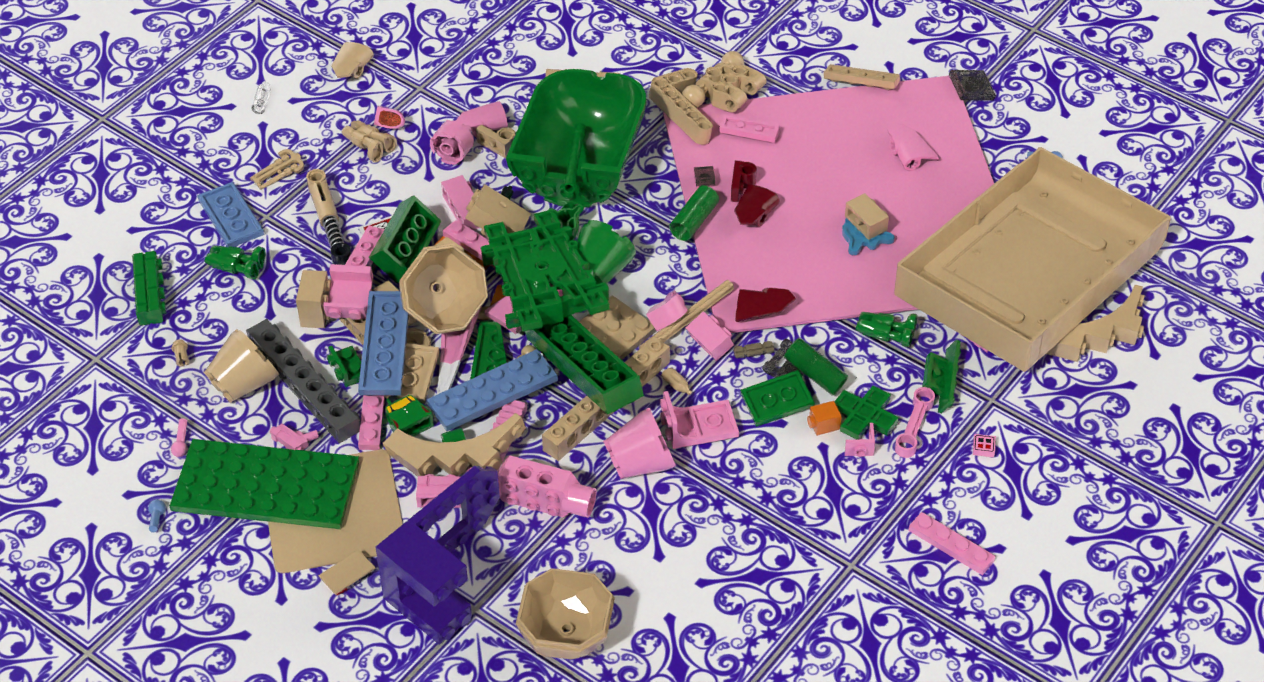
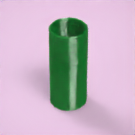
[669,186,719,241]
[784,337,848,396]

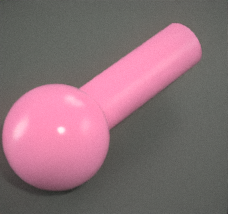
[171,418,188,457]

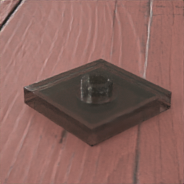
[949,70,996,101]

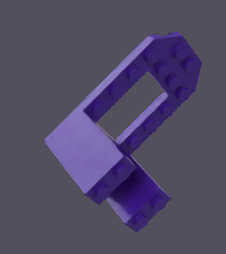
[375,466,500,645]

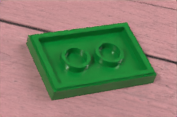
[740,370,815,427]

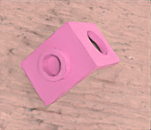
[844,423,875,457]

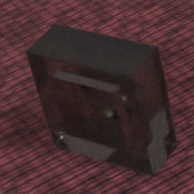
[694,166,715,186]

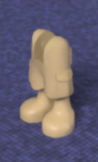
[341,120,397,163]

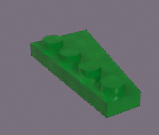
[470,321,507,379]

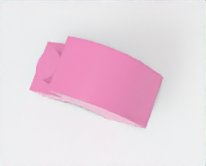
[646,290,688,331]

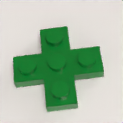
[834,386,899,440]

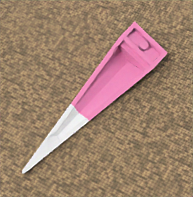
[434,306,482,422]

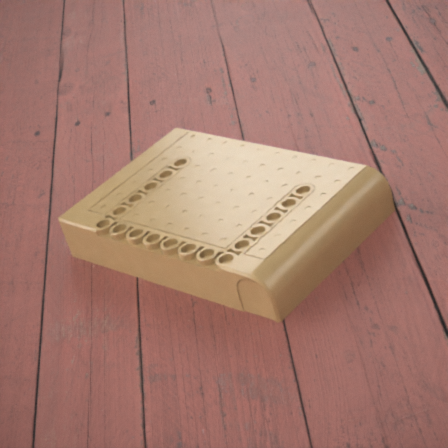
[894,147,1171,372]

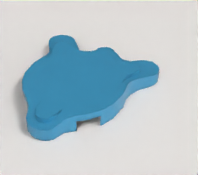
[842,218,895,255]

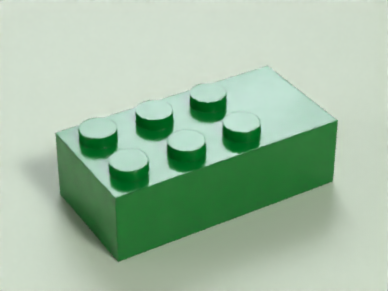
[369,195,441,283]

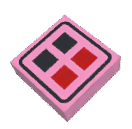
[973,434,996,457]

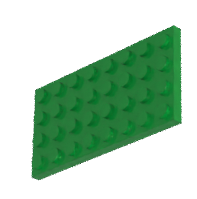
[169,439,359,530]

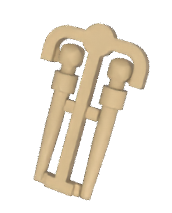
[250,149,304,190]

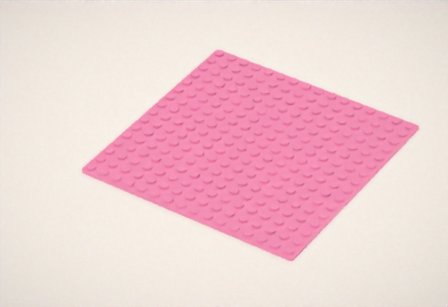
[663,75,994,333]

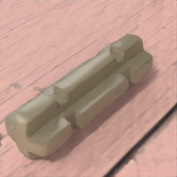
[733,341,774,358]

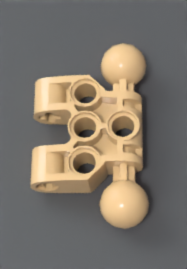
[682,51,766,112]

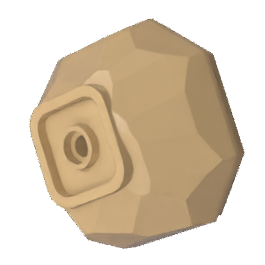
[399,243,488,334]
[516,568,615,659]

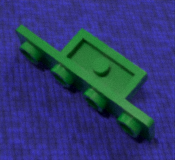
[922,339,961,414]

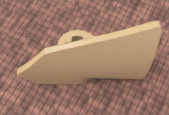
[331,42,374,79]

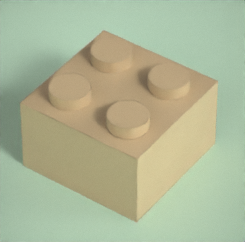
[296,270,331,328]

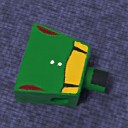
[385,395,434,437]

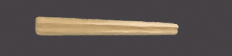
[639,280,734,349]

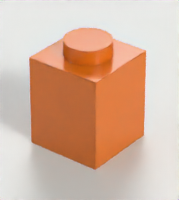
[807,401,842,436]

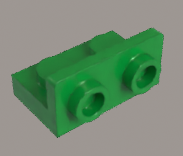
[327,346,361,387]

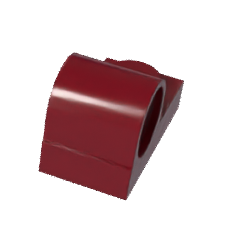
[731,160,757,202]

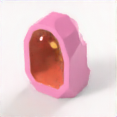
[374,106,405,129]

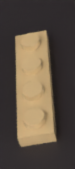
[824,64,900,90]

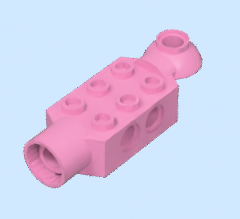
[467,455,597,518]

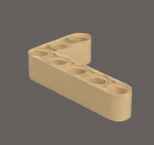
[649,68,713,145]

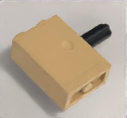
[465,184,531,236]

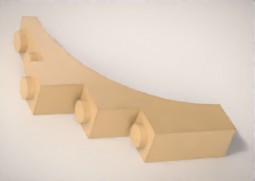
[1046,285,1145,362]
[383,413,526,477]

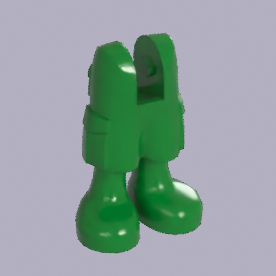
[204,245,266,279]
[856,312,918,348]

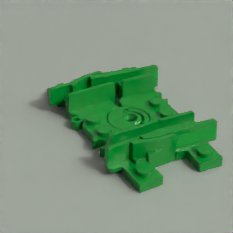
[481,209,610,332]

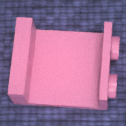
[323,264,373,320]

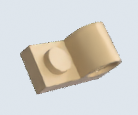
[476,125,515,159]

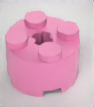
[430,120,474,165]

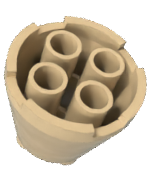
[203,329,279,403]

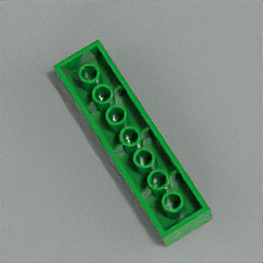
[525,315,644,415]

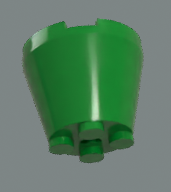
[577,220,636,284]

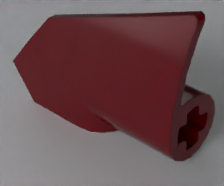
[734,185,780,226]
[735,288,796,322]

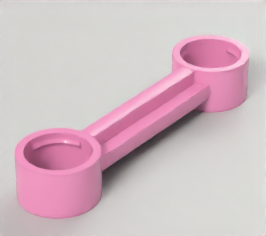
[895,387,935,458]

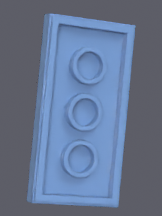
[197,182,264,247]

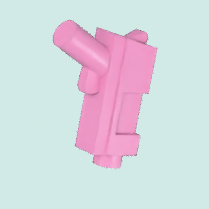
[270,424,319,450]

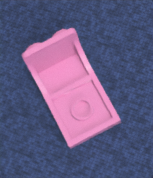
[660,391,739,449]

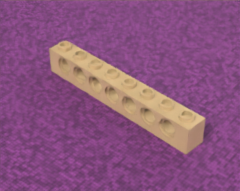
[542,337,670,461]

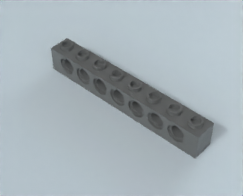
[246,319,361,444]

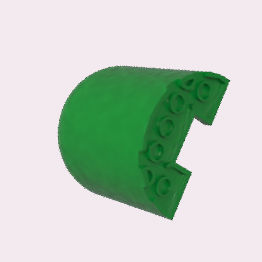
[506,69,646,207]

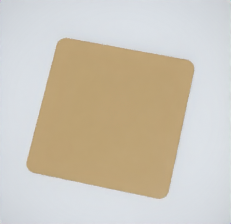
[268,449,402,573]

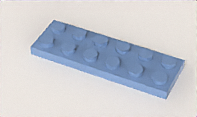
[358,291,409,395]
[427,349,558,431]

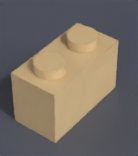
[845,193,889,240]

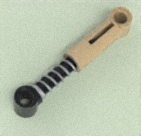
[306,169,351,265]

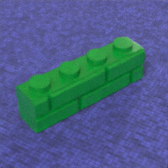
[132,251,167,326]

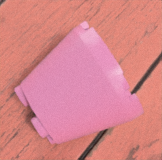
[603,408,676,479]

